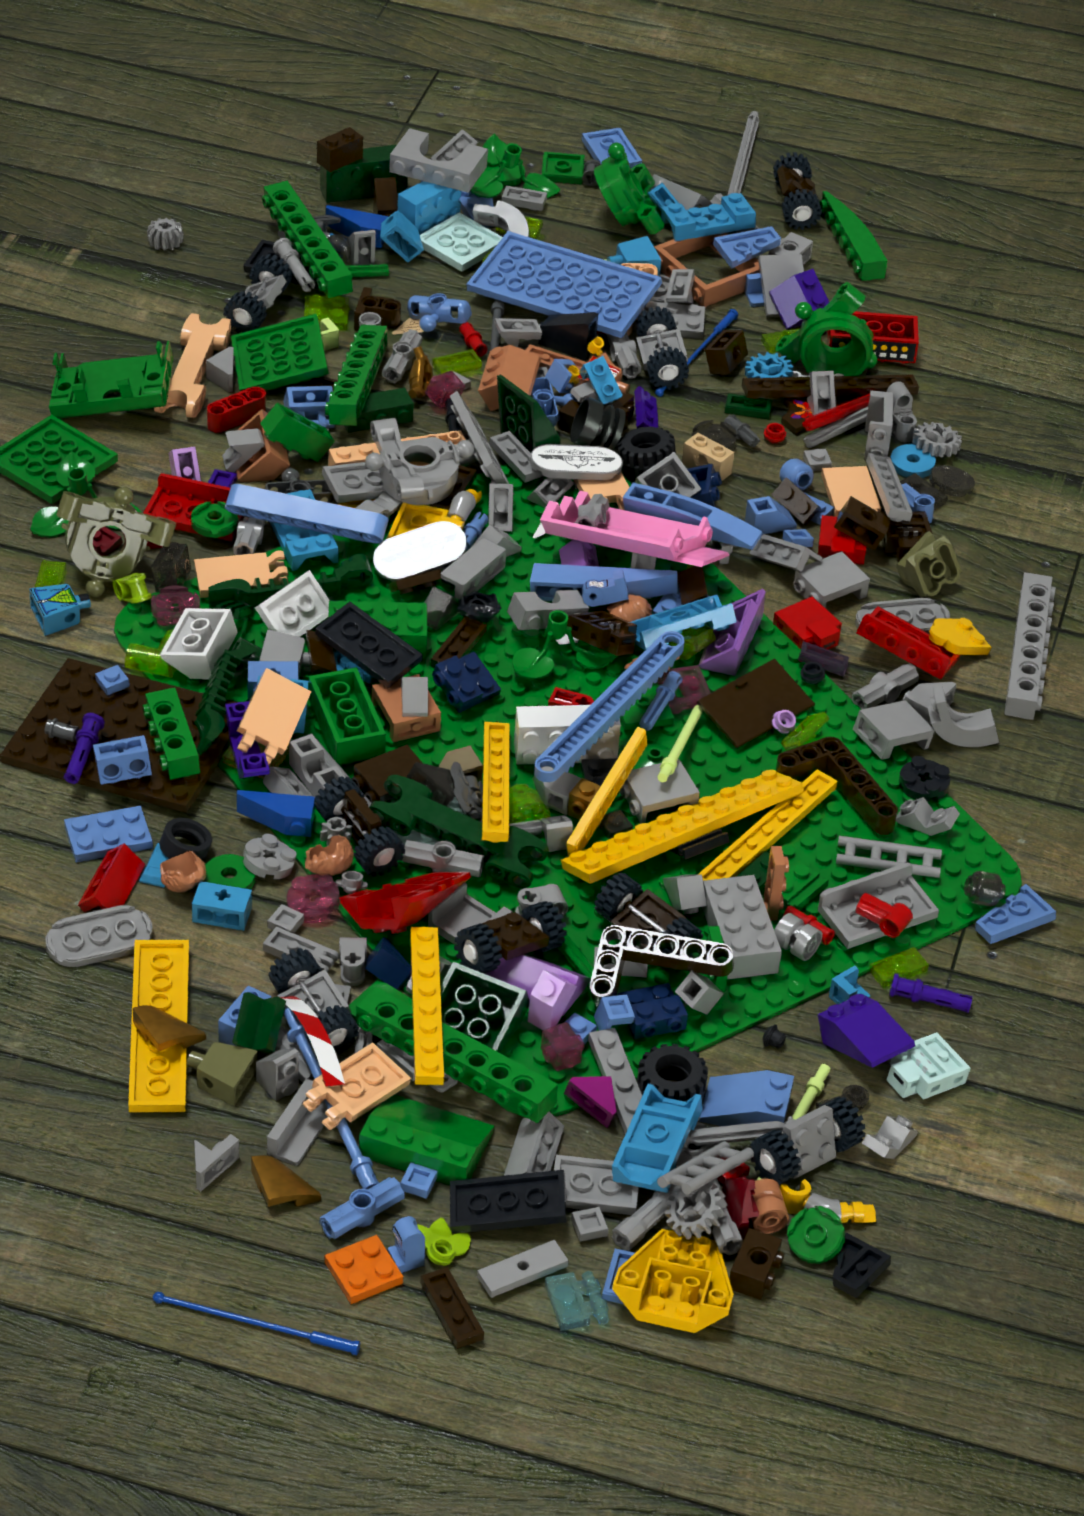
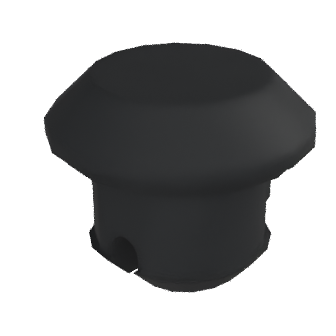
[762,1025,786,1049]

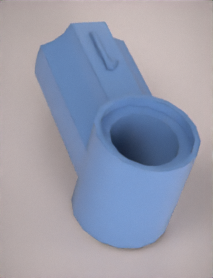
[902,483,935,524]

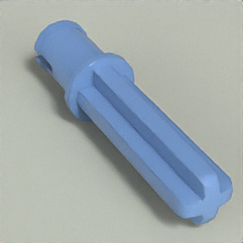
[639,671,683,731]

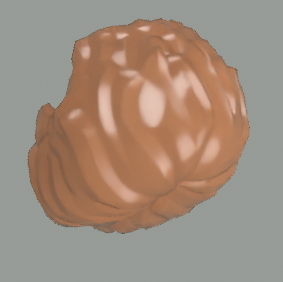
[607,595,652,622]
[305,835,354,876]
[160,851,206,893]

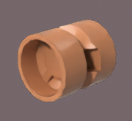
[751,1178,790,1234]

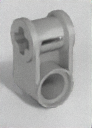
[515,884,569,916]
[339,937,367,986]

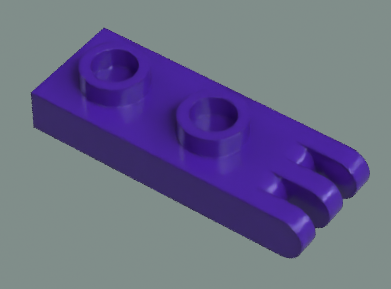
[634,386,659,429]

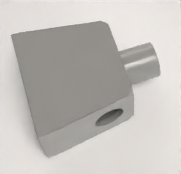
[259,630,311,679]

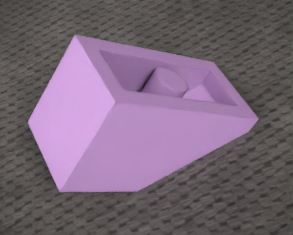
[168,447,201,481]
[528,970,577,1035]

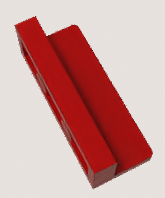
[78,843,145,912]

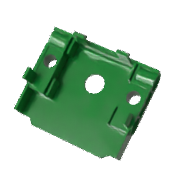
[49,341,174,418]

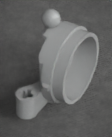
[365,418,474,505]

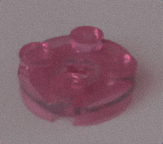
[151,586,200,626]
[287,874,341,923]

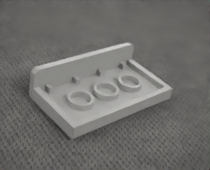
[818,862,939,949]

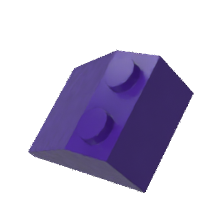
[817,994,915,1068]

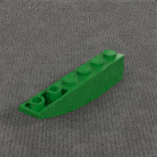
[819,191,888,281]

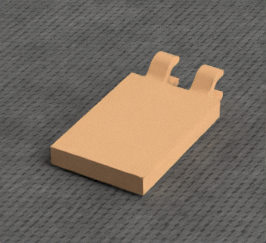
[821,466,881,517]
[573,473,630,510]
[194,551,288,598]
[237,668,311,765]
[302,1042,411,1130]

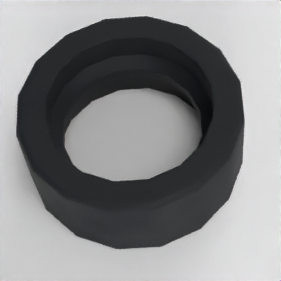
[159,818,213,861]

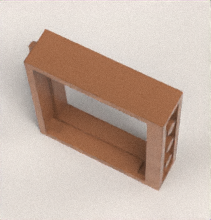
[654,233,760,307]

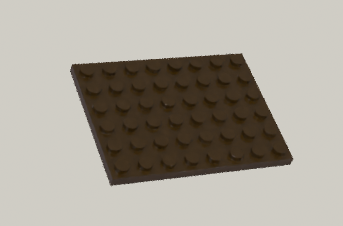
[0,658,237,813]

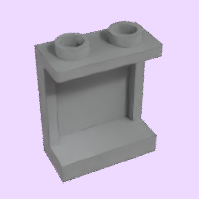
[864,391,893,460]
[793,552,870,607]
[853,700,935,760]
[620,759,700,824]
[428,883,512,945]

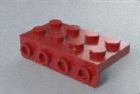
[143,473,245,541]
[856,606,961,680]

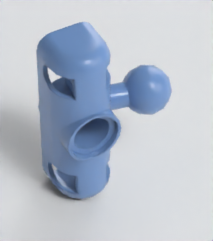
[407,293,472,332]
[531,377,579,427]

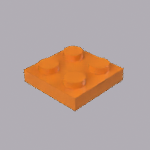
[324,1235,404,1304]

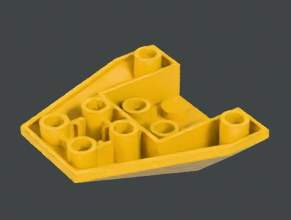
[612,1229,734,1333]

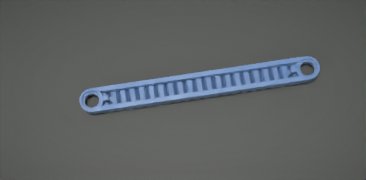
[534,631,684,782]

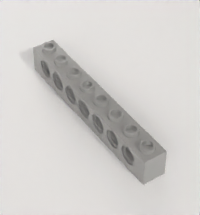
[1004,572,1056,720]

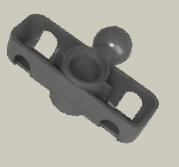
[265,468,334,503]

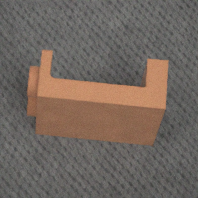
[372,674,441,742]

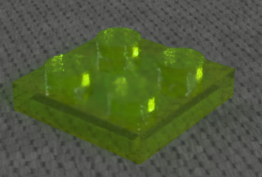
[304,295,349,330]

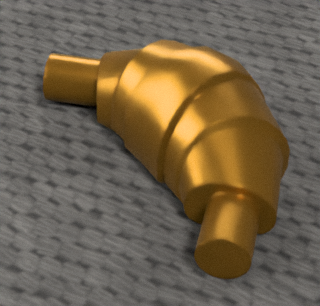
[408,346,434,398]

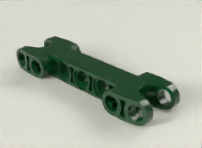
[369,775,549,888]

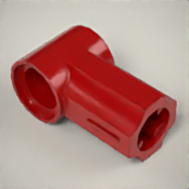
[855,893,913,938]

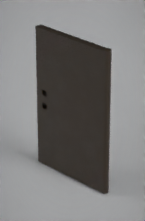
[697,659,815,749]

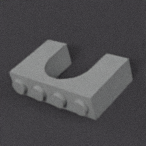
[390,128,488,193]

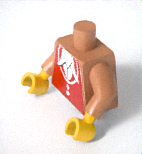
[568,337,630,396]

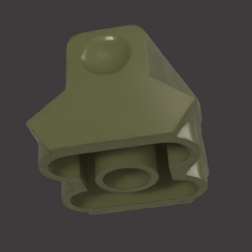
[896,531,962,598]

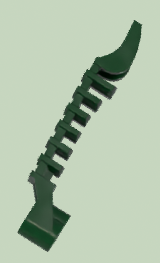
[208,554,373,608]
[194,637,262,755]

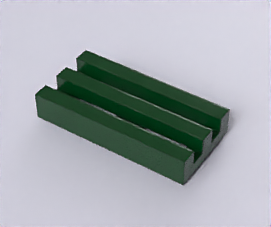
[724,393,772,420]
[216,600,254,620]

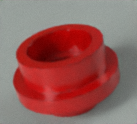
[763,423,786,443]

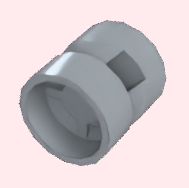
[774,913,823,961]

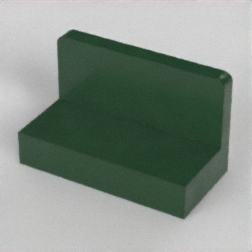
[232,992,286,1055]

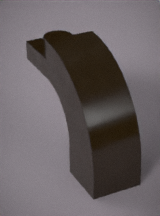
[557,392,635,434]

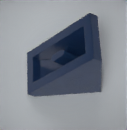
[365,937,411,991]

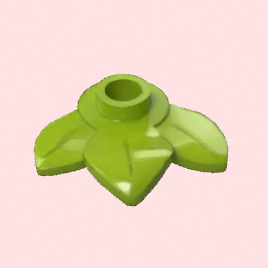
[417,1218,471,1266]

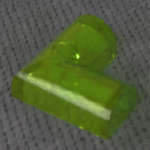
[125,629,177,678]

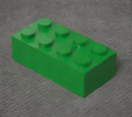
[328,601,427,658]
[308,667,386,765]

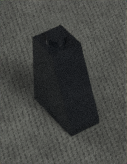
[539,312,598,361]

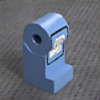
[582,569,629,607]
[387,1216,425,1273]

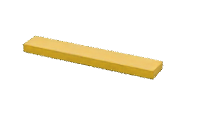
[566,727,647,857]

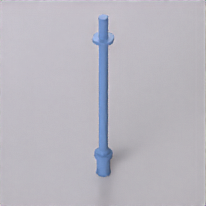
[283,1008,379,1190]

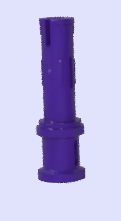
[64,713,105,784]
[889,973,973,1013]

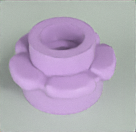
[772,710,796,734]

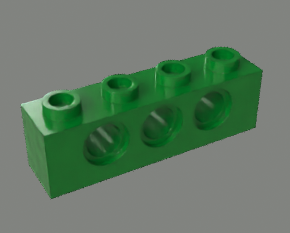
[142,687,200,780]

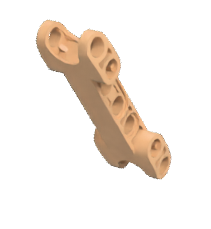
[154,313,231,419]

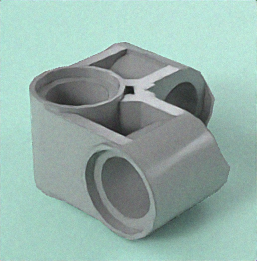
[887,382,917,443]

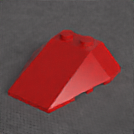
[339,872,471,933]

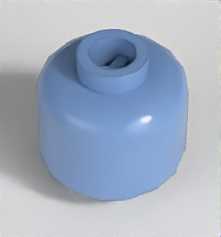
[779,459,814,491]

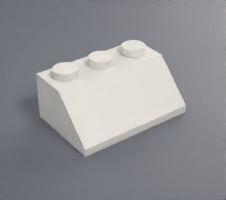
[160,608,238,680]

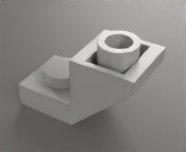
[896,797,960,836]
[862,1115,918,1159]

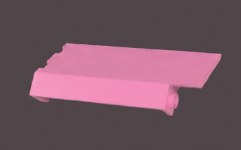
[540,491,729,567]

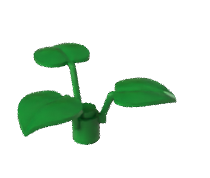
[470,134,560,199]
[30,451,142,538]
[512,610,618,680]

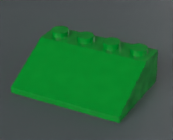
[359,1094,495,1185]

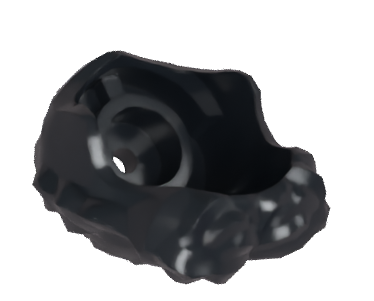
[456,591,501,623]

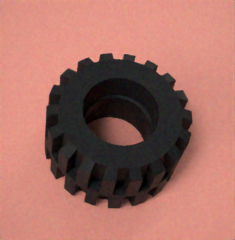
[617,426,676,480]
[637,1044,708,1104]

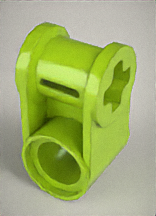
[113,573,152,603]

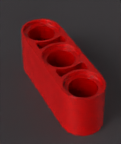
[207,387,266,432]

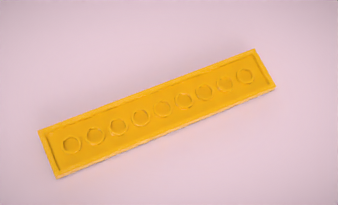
[561,770,804,884]

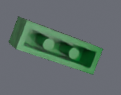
[260,403,335,462]

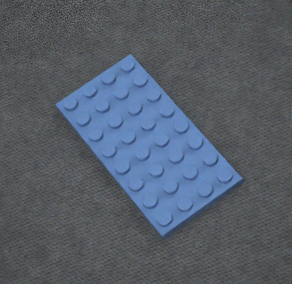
[466,231,662,338]

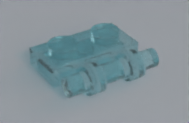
[545,1271,609,1331]

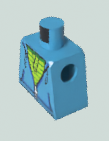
[29,584,91,636]

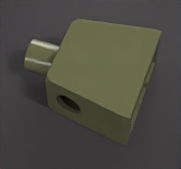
[187,1042,257,1106]

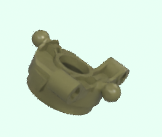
[56,487,176,597]

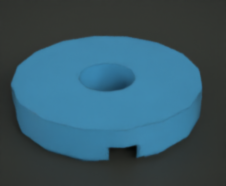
[890,444,936,479]

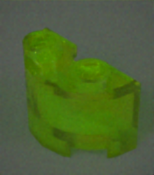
[668,627,716,660]
[509,784,551,824]

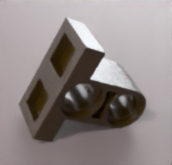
[354,287,401,331]

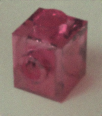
[425,371,466,408]
[541,1022,584,1071]

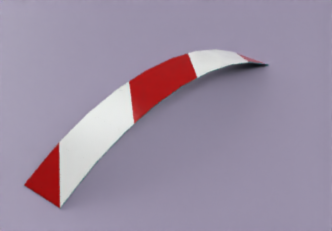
[280,996,345,1087]

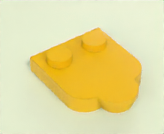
[929,618,992,655]

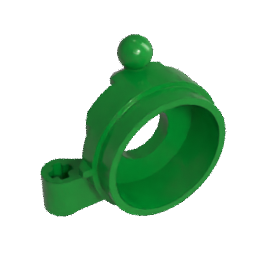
[594,142,664,235]
[775,282,878,376]

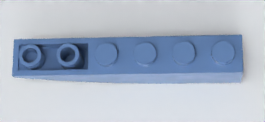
[623,482,763,550]
[530,563,678,601]

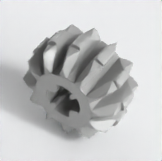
[147,217,184,251]

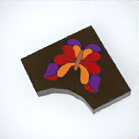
[781,397,813,435]

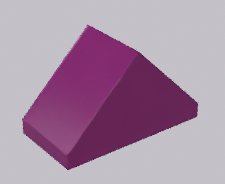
[564,1076,617,1128]

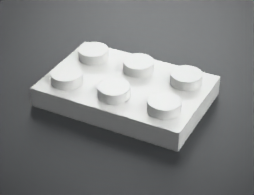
[255,570,330,637]

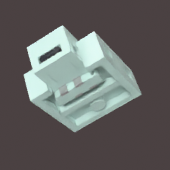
[887,1032,971,1100]

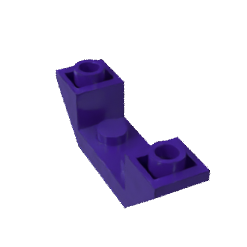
[225,701,270,779]

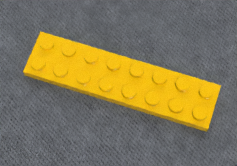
[128,940,189,1112]

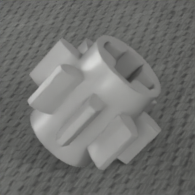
[320,817,352,846]

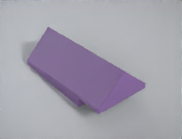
[699,589,766,676]
[484,954,591,1016]

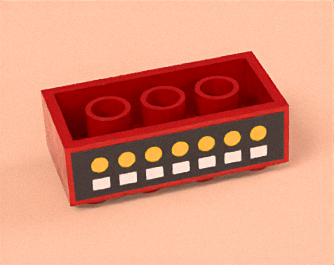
[827,311,919,364]

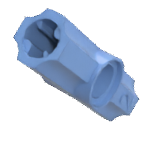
[319,1177,404,1239]

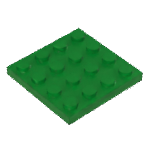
[231,313,329,391]
[0,414,118,504]

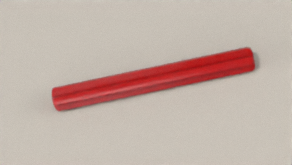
[802,394,870,431]

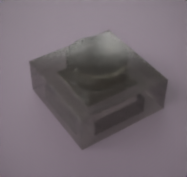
[598,809,633,839]

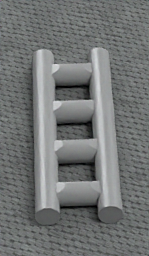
[836,836,942,878]
[657,1141,754,1195]

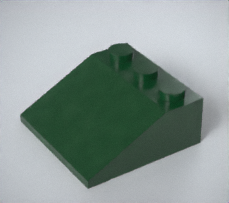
[497,374,561,453]
[440,962,530,1053]

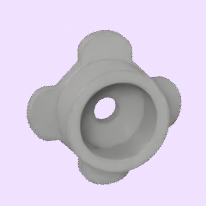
[336,871,368,894]

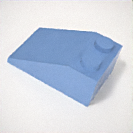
[699,1070,794,1126]

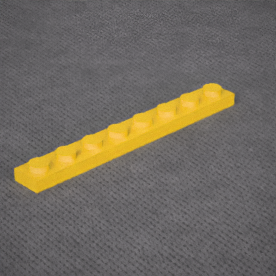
[482,722,510,843]
[699,769,838,881]
[410,927,444,1085]

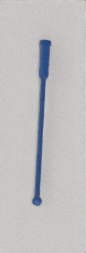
[655,309,738,397]
[153,1291,361,1356]

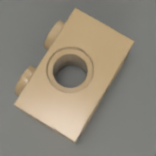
[682,433,734,481]

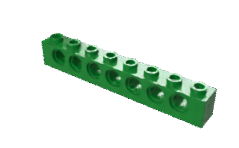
[262,180,353,299]
[325,325,388,426]
[356,987,558,1123]

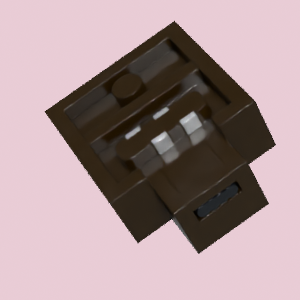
[880,512,933,562]
[567,610,637,656]

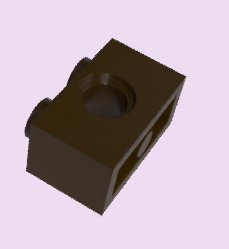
[705,330,748,376]
[834,496,891,550]
[729,1228,785,1300]

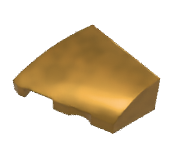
[133,1005,206,1052]
[251,1155,321,1207]

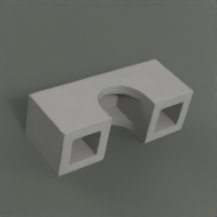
[507,590,589,630]
[289,734,346,797]

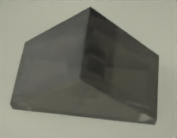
[425,586,460,631]
[406,762,455,807]

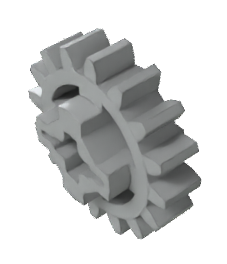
[912,422,962,457]
[664,1181,727,1239]

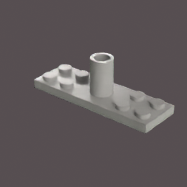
[450,391,514,495]

